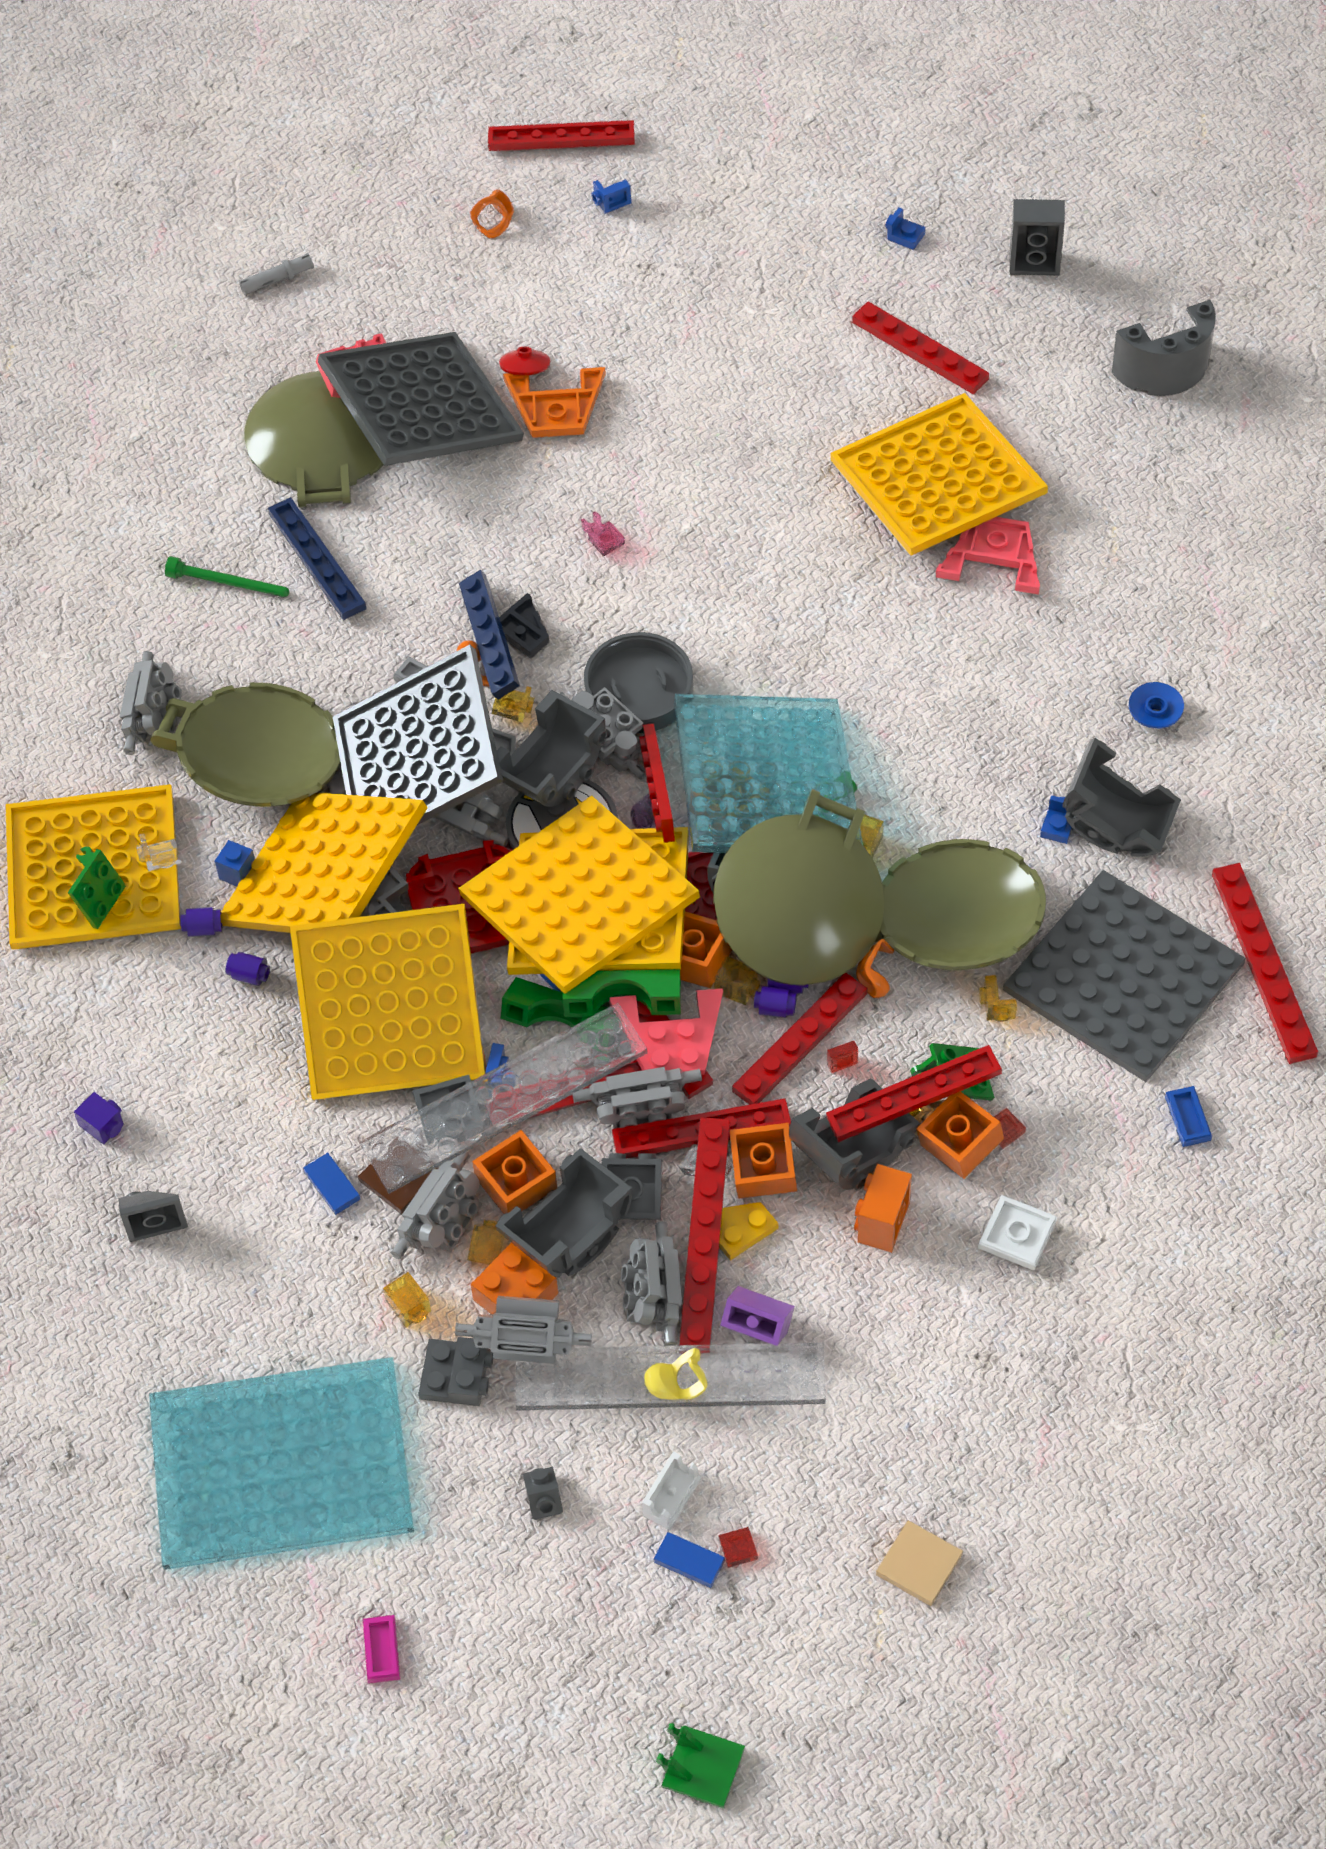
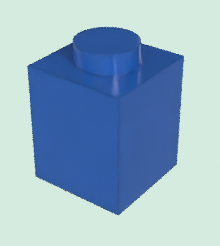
[214,840,255,887]

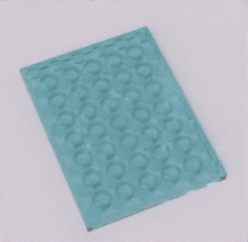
[674,694,863,853]
[149,1357,414,1570]

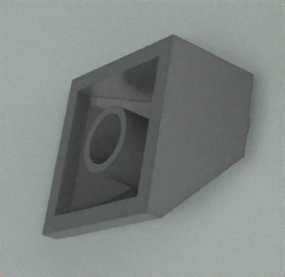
[118,1191,188,1242]

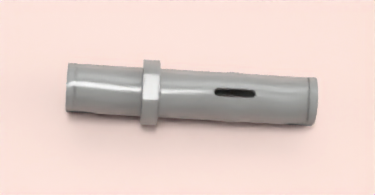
[239,253,314,296]

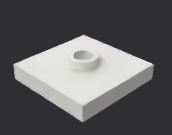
[978,1195,1057,1271]

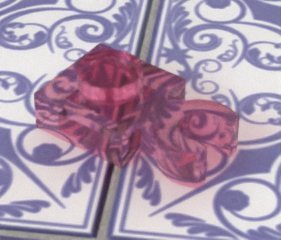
[581,512,625,557]

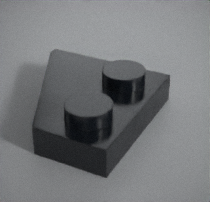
[499,593,550,658]

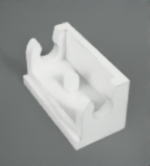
[642,1451,701,1530]

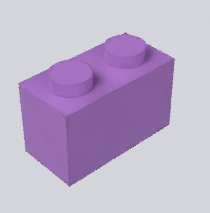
[720,1286,795,1346]

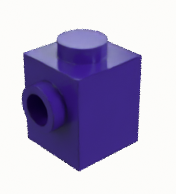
[74,1092,124,1145]

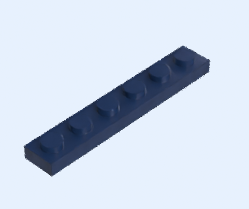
[268,497,367,620]
[459,569,520,700]

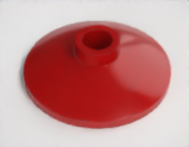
[499,346,550,376]

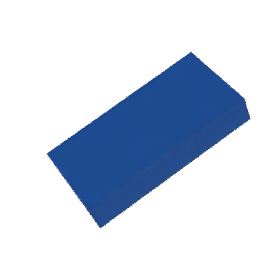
[1165,1086,1212,1147]
[303,1153,361,1215]
[654,1532,725,1588]

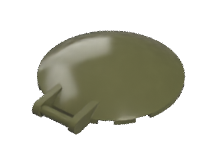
[244,371,384,508]
[150,682,341,807]
[713,789,884,986]
[875,839,1046,970]

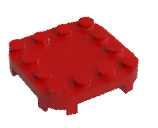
[406,840,512,954]

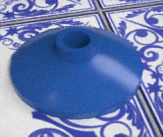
[1129,682,1184,729]

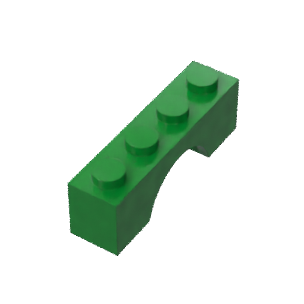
[563,969,681,1017]
[500,977,621,1055]

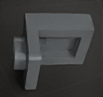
[522,1467,563,1520]

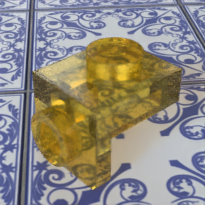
[491,686,535,722]
[979,975,1017,1022]
[467,1219,504,1265]

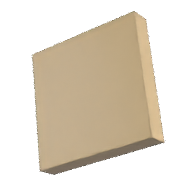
[876,1520,963,1606]

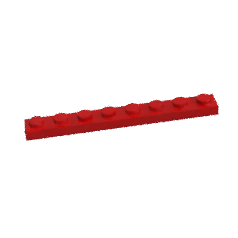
[1212,863,1318,1064]
[679,1117,730,1353]

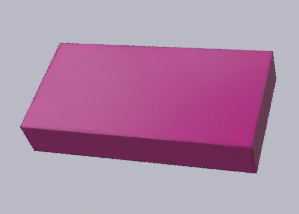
[363,1615,400,1684]

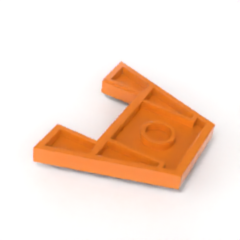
[503,367,606,438]

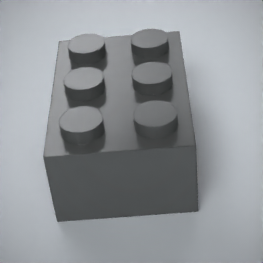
[1009,199,1065,276]

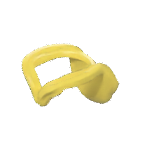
[644,1348,707,1400]

